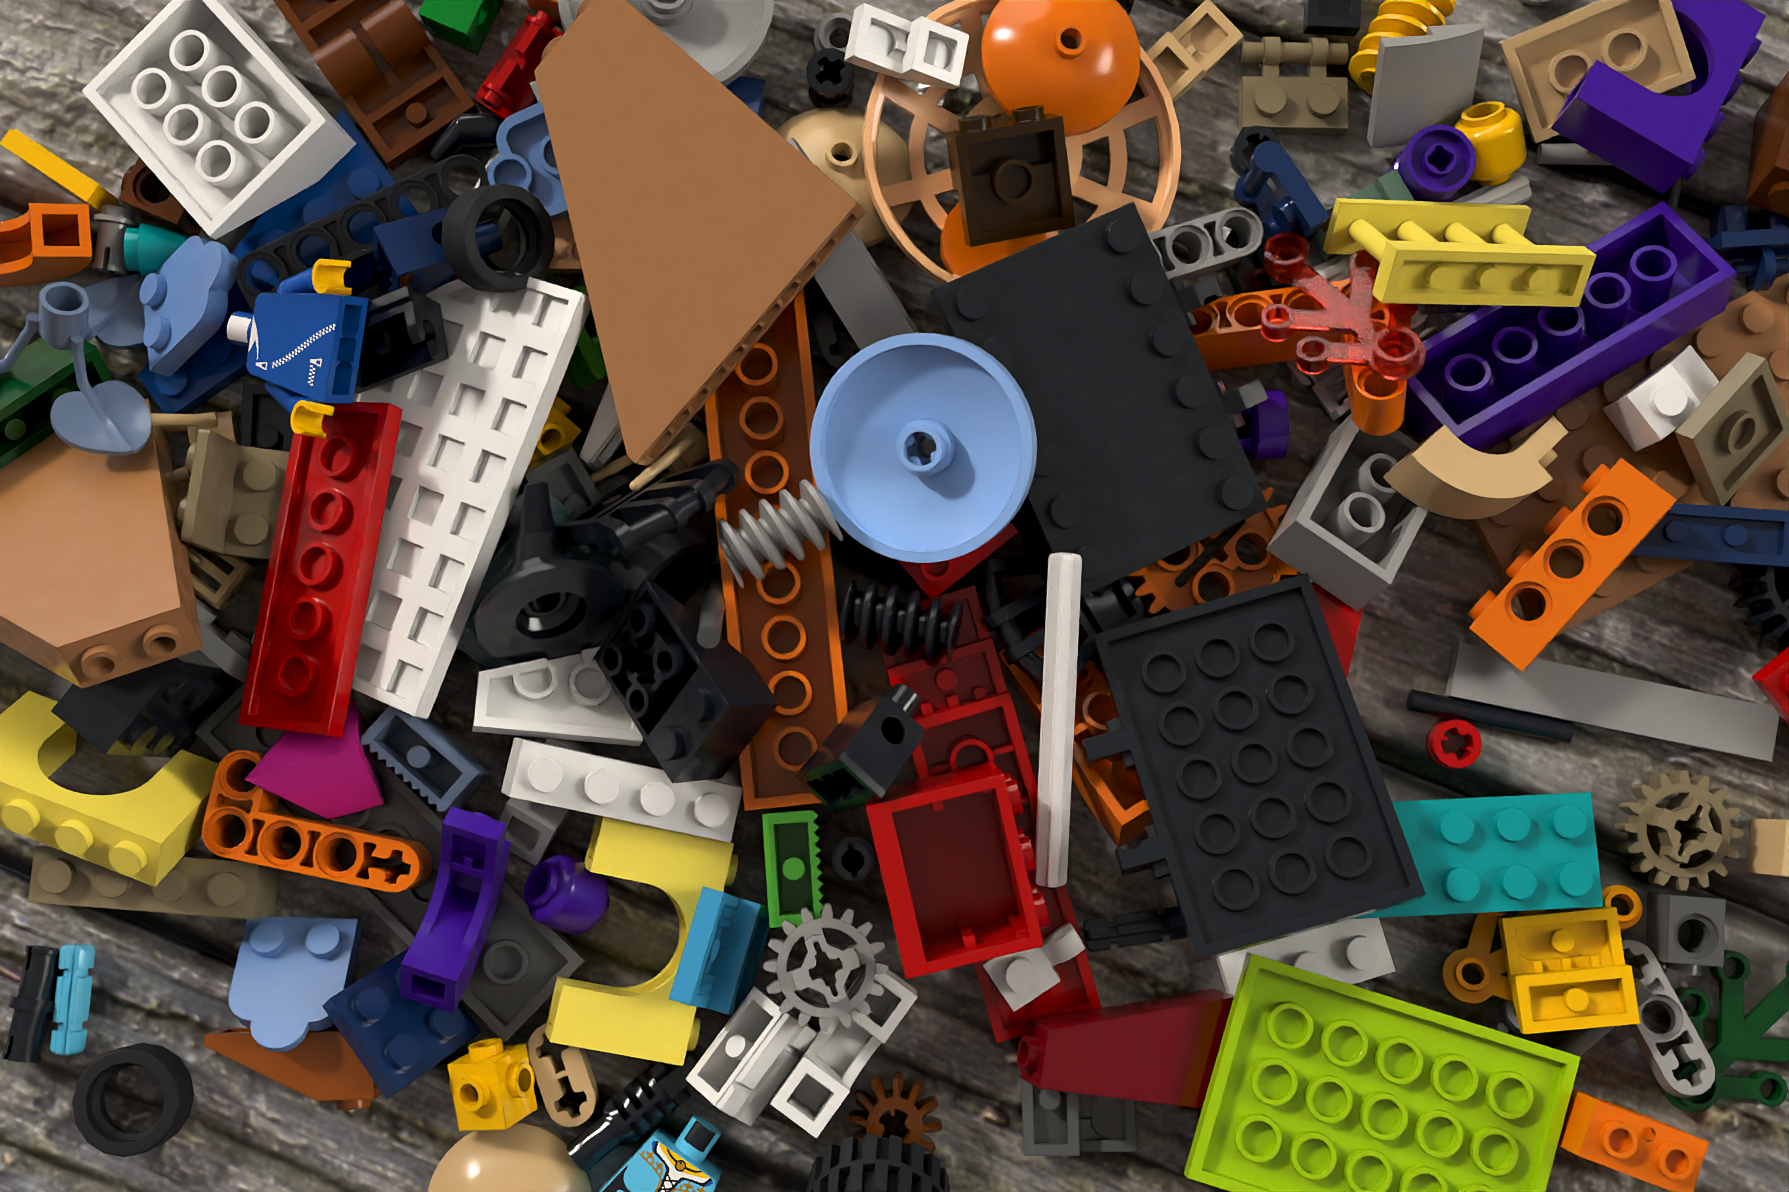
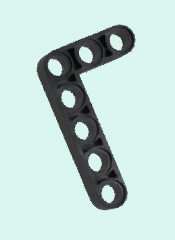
[236,154,488,313]

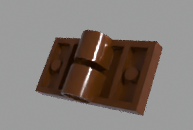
[273,0,479,170]

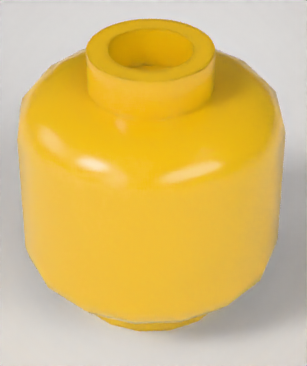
[1453,101,1527,186]

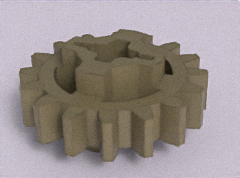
[1614,770,1744,891]

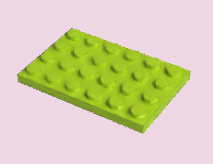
[1184,952,1581,1192]

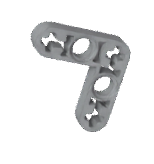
[1500,940,1715,1098]

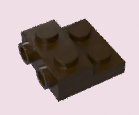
[945,105,1076,247]

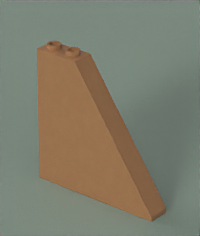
[534,0,867,466]
[0,398,203,689]

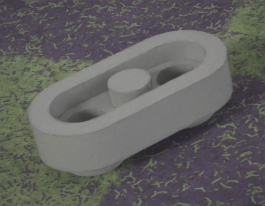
[195,598,253,682]

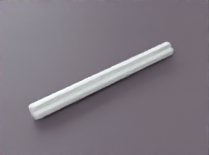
[1034,552,1082,888]

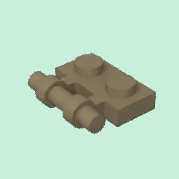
[1239,37,1349,136]

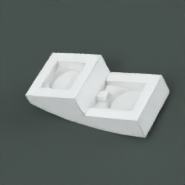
[844,3,969,89]

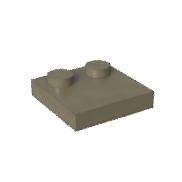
[1674,352,1789,506]

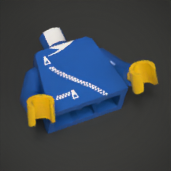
[227,258,369,439]

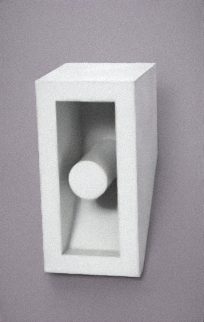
[1602,345,1719,452]

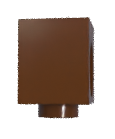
[118,157,202,236]

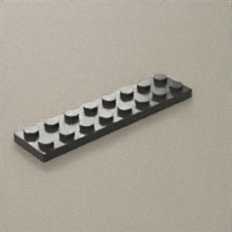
[194,681,587,1043]

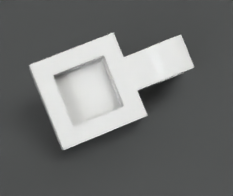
[982,922,1085,1012]

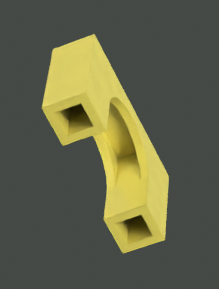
[0,691,219,887]
[544,815,738,1066]

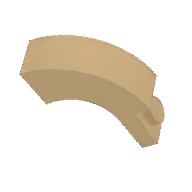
[1383,416,1568,519]

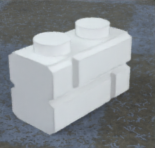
[686,986,818,1126]

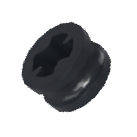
[1229,125,1281,176]

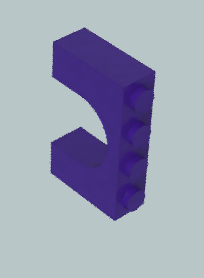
[1551,0,1766,194]

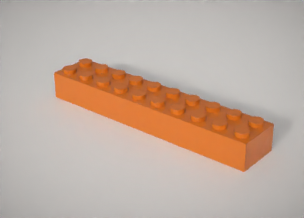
[704,287,849,811]

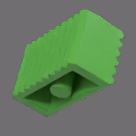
[762,810,826,928]

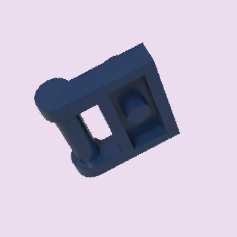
[1233,141,1330,259]

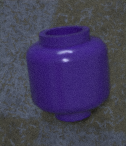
[524,855,610,935]

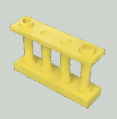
[1322,198,1596,307]

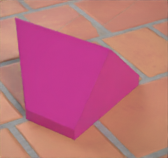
[245,698,385,820]

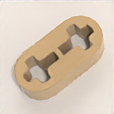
[527,1023,600,1127]

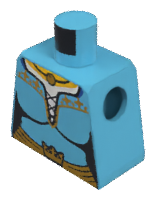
[598,1115,722,1192]

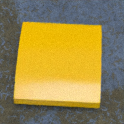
[1498,907,1641,1034]

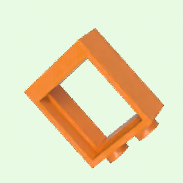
[1558,1088,1709,1192]

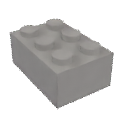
[1266,413,1428,612]

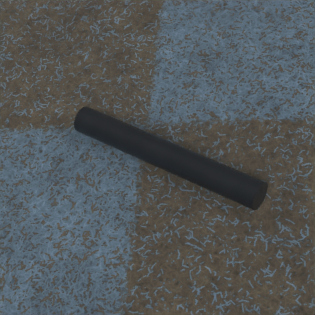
[1407,689,1574,744]

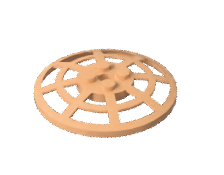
[862,0,1181,285]

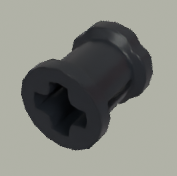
[806,48,855,109]

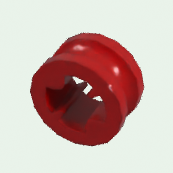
[1425,719,1482,769]

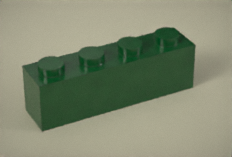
[0,337,114,469]

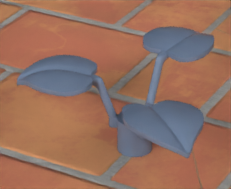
[0,273,152,456]

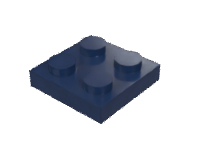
[322,947,481,1100]

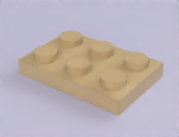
[1499,0,1696,144]

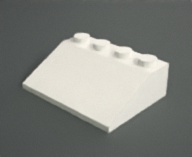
[82,0,357,240]

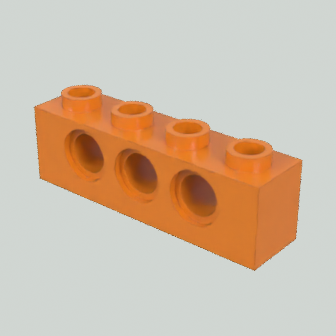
[1468,458,1677,674]

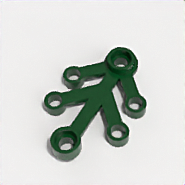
[1663,950,1789,1113]

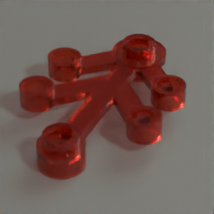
[1260,232,1426,381]

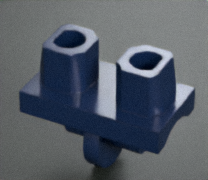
[1706,205,1789,291]

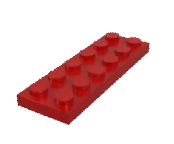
[238,401,403,738]

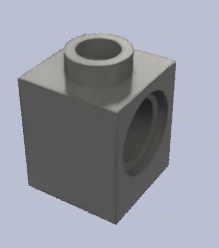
[1646,892,1726,976]

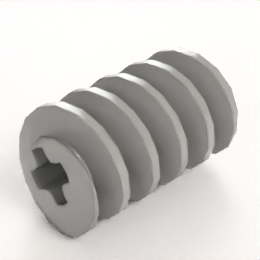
[717,479,844,589]

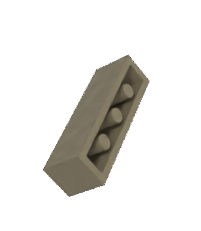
[28,845,280,920]

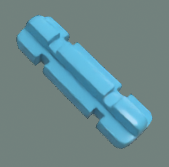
[50,943,95,1055]

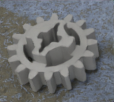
[763,903,889,1032]

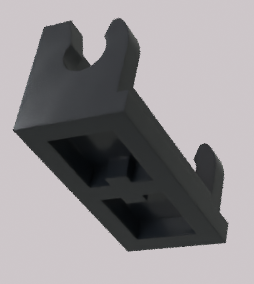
[355,286,449,394]

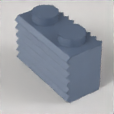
[361,705,491,811]

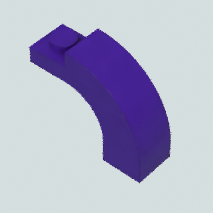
[400,806,511,1013]

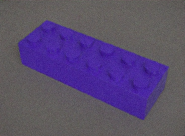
[1402,201,1737,453]

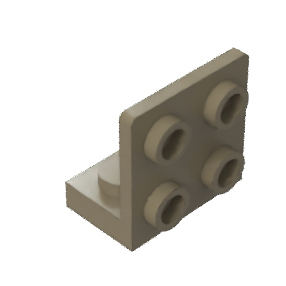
[177,429,290,561]

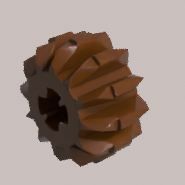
[847,1072,942,1153]

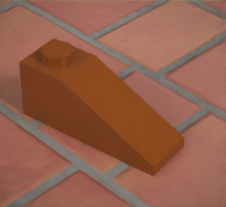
[204,1025,383,1110]

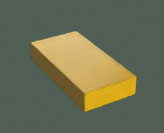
[0,129,119,213]

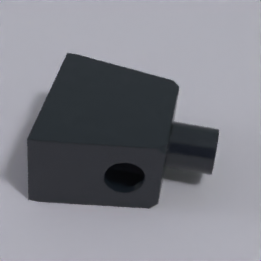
[794,684,924,814]

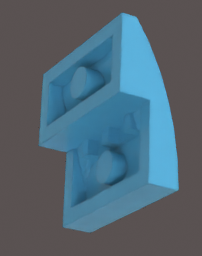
[669,886,770,1015]

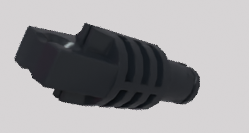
[567,1051,700,1172]

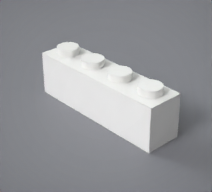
[501,737,742,843]

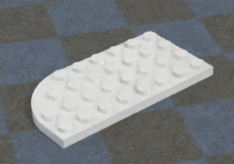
[250,271,591,719]

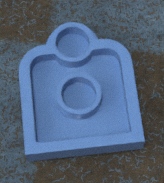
[487,102,569,221]
[139,236,238,377]
[228,916,363,1052]

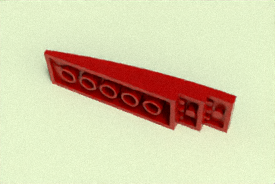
[878,585,1102,1043]

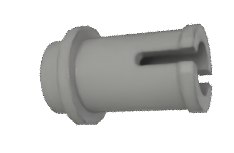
[91,205,140,276]

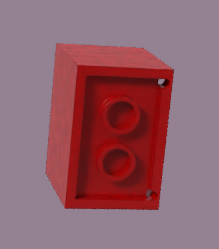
[865,762,1050,979]

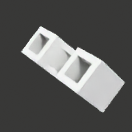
[770,959,918,1138]

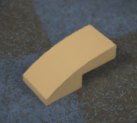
[1146,0,1244,102]

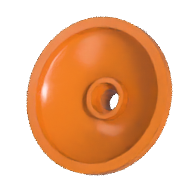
[980,0,1141,137]

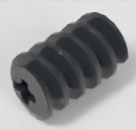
[839,578,963,667]

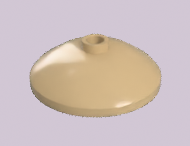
[776,107,914,248]
[428,1121,594,1192]

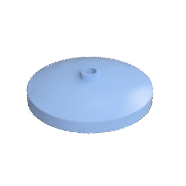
[810,333,1037,563]

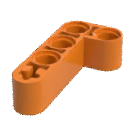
[202,750,433,892]

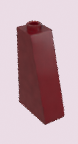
[1017,989,1234,1109]

